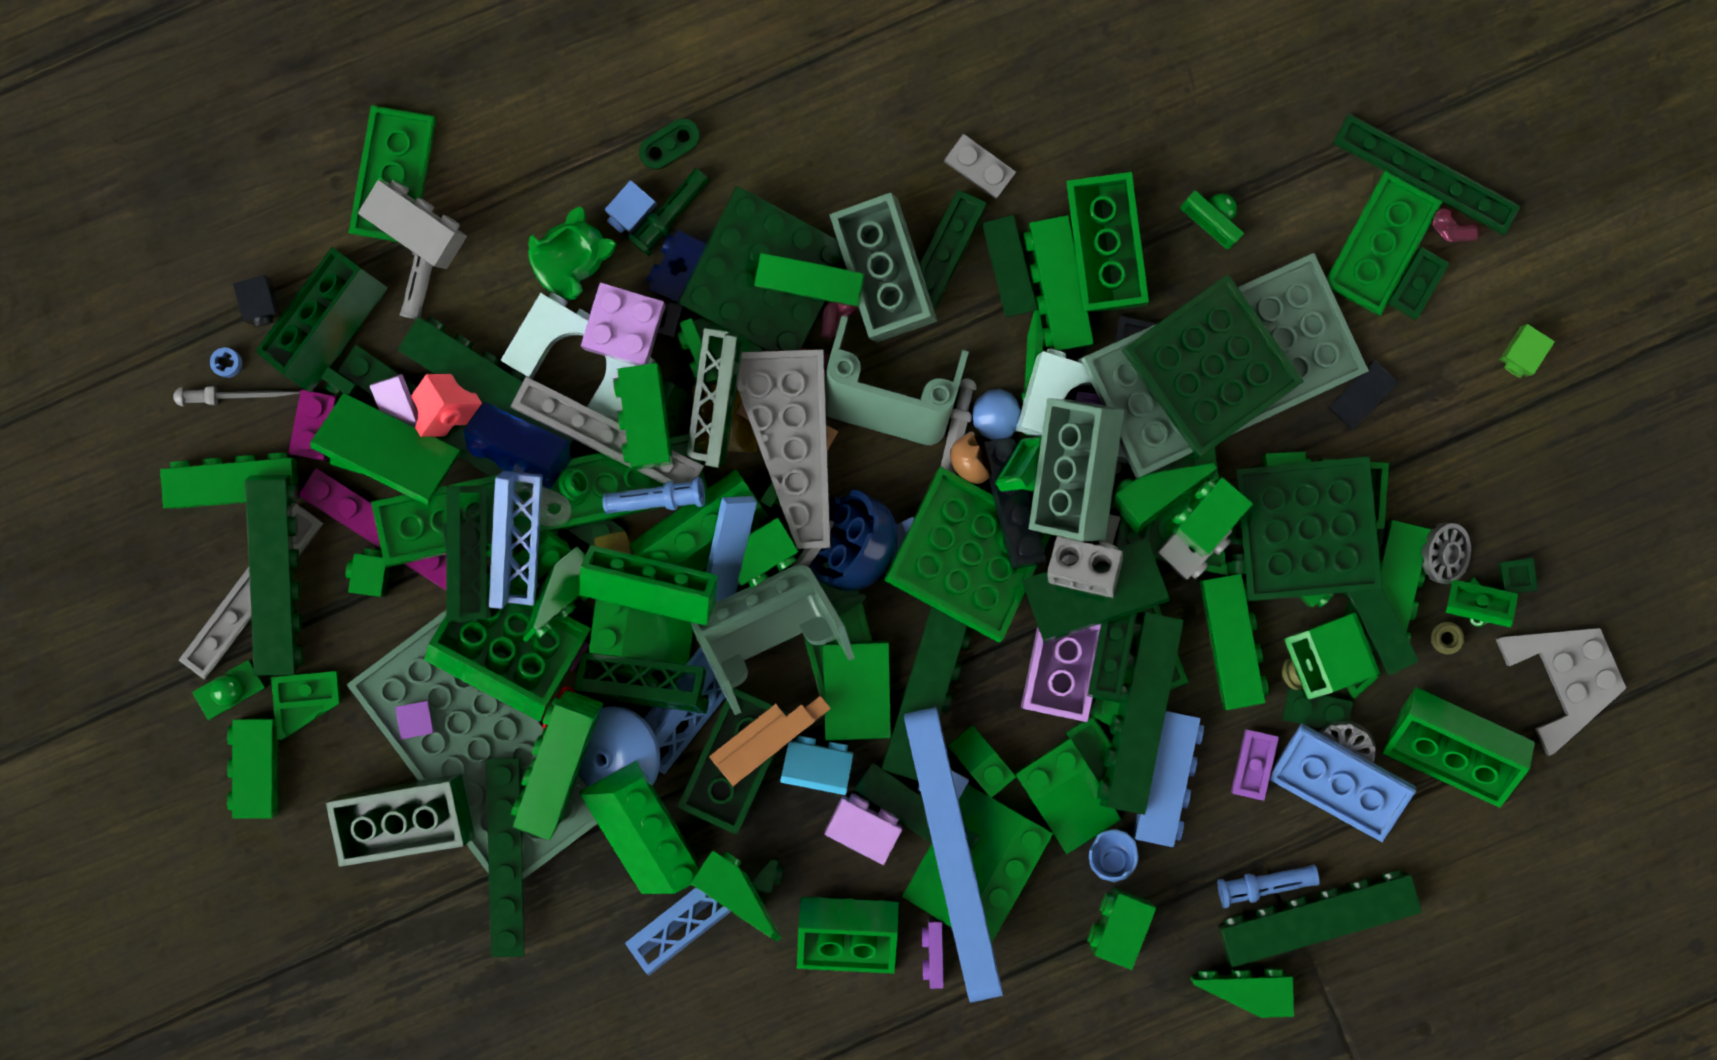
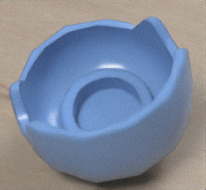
[972,388,1021,440]
[1088,829,1139,883]

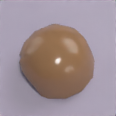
[950,431,990,484]

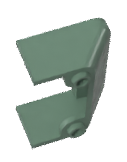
[824,316,969,446]
[691,565,855,715]

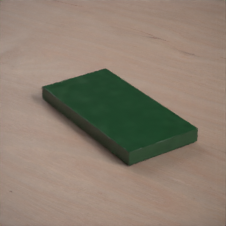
[1022,538,1169,643]

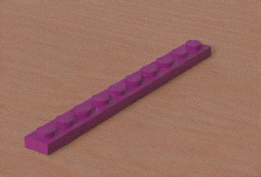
[298,468,590,672]

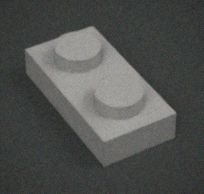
[944,134,1016,200]

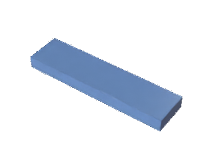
[706,496,757,602]

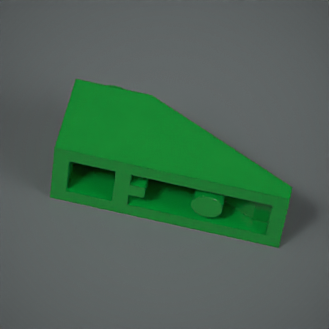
[1112,463,1217,534]
[691,851,781,942]

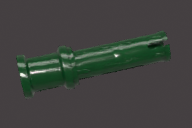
[627,168,711,257]

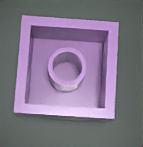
[581,283,666,366]
[824,793,902,865]

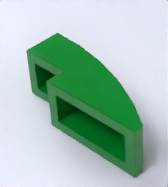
[754,253,865,307]

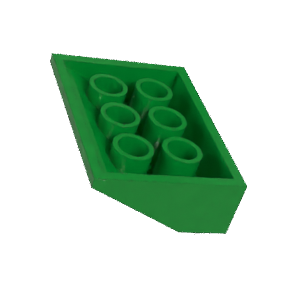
[424,573,591,722]
[902,784,1053,943]

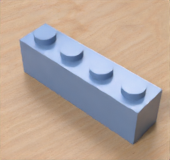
[1132,711,1204,847]

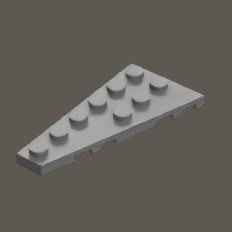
[737,350,830,549]

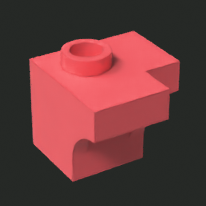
[411,374,482,437]

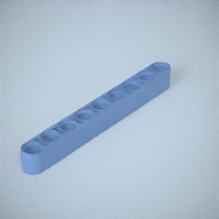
[904,706,1003,1003]

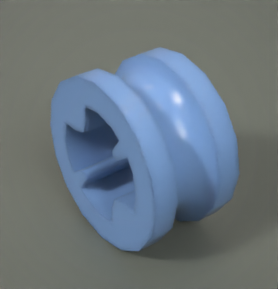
[210,347,243,378]

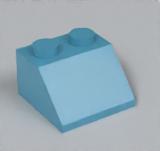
[780,735,853,795]

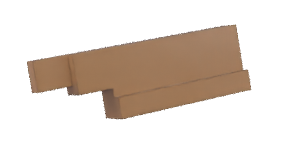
[709,696,831,786]

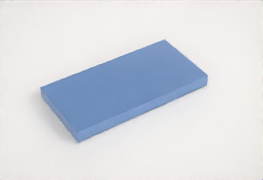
[1269,723,1416,843]

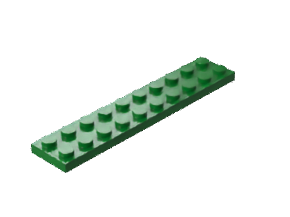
[371,434,707,568]

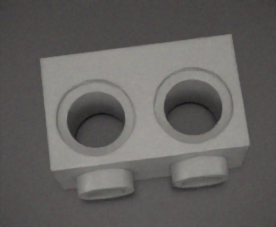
[1047,536,1123,598]

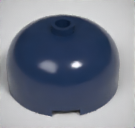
[808,490,898,591]

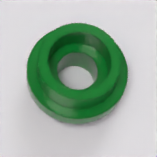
[559,468,589,501]

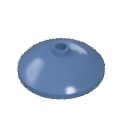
[579,706,660,787]

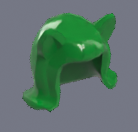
[528,207,616,301]

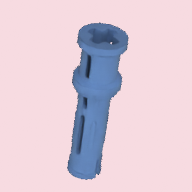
[603,477,705,514]
[1217,864,1320,908]

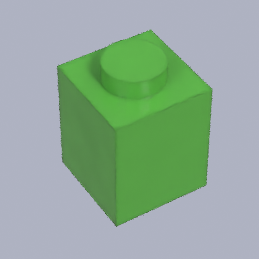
[1499,324,1555,378]

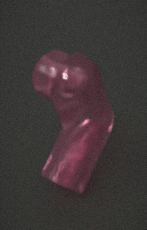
[1432,209,1478,242]
[821,302,857,338]

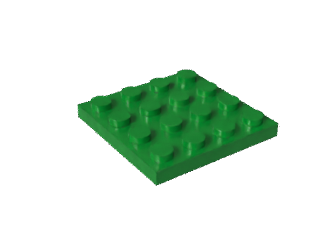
[884,466,1051,643]

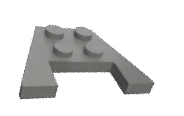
[1495,628,1626,756]

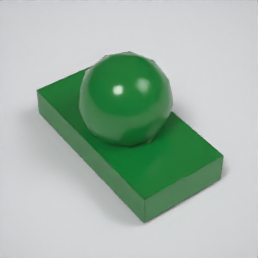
[1180,190,1244,250]
[996,436,1042,492]
[192,659,267,721]

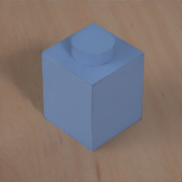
[604,180,657,234]

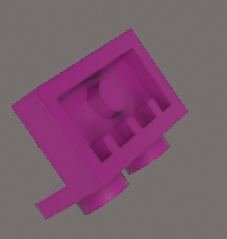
[288,390,340,462]

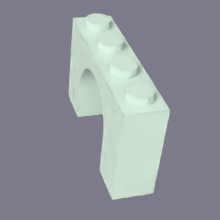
[501,292,656,423]
[1016,349,1130,465]

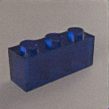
[463,402,571,489]

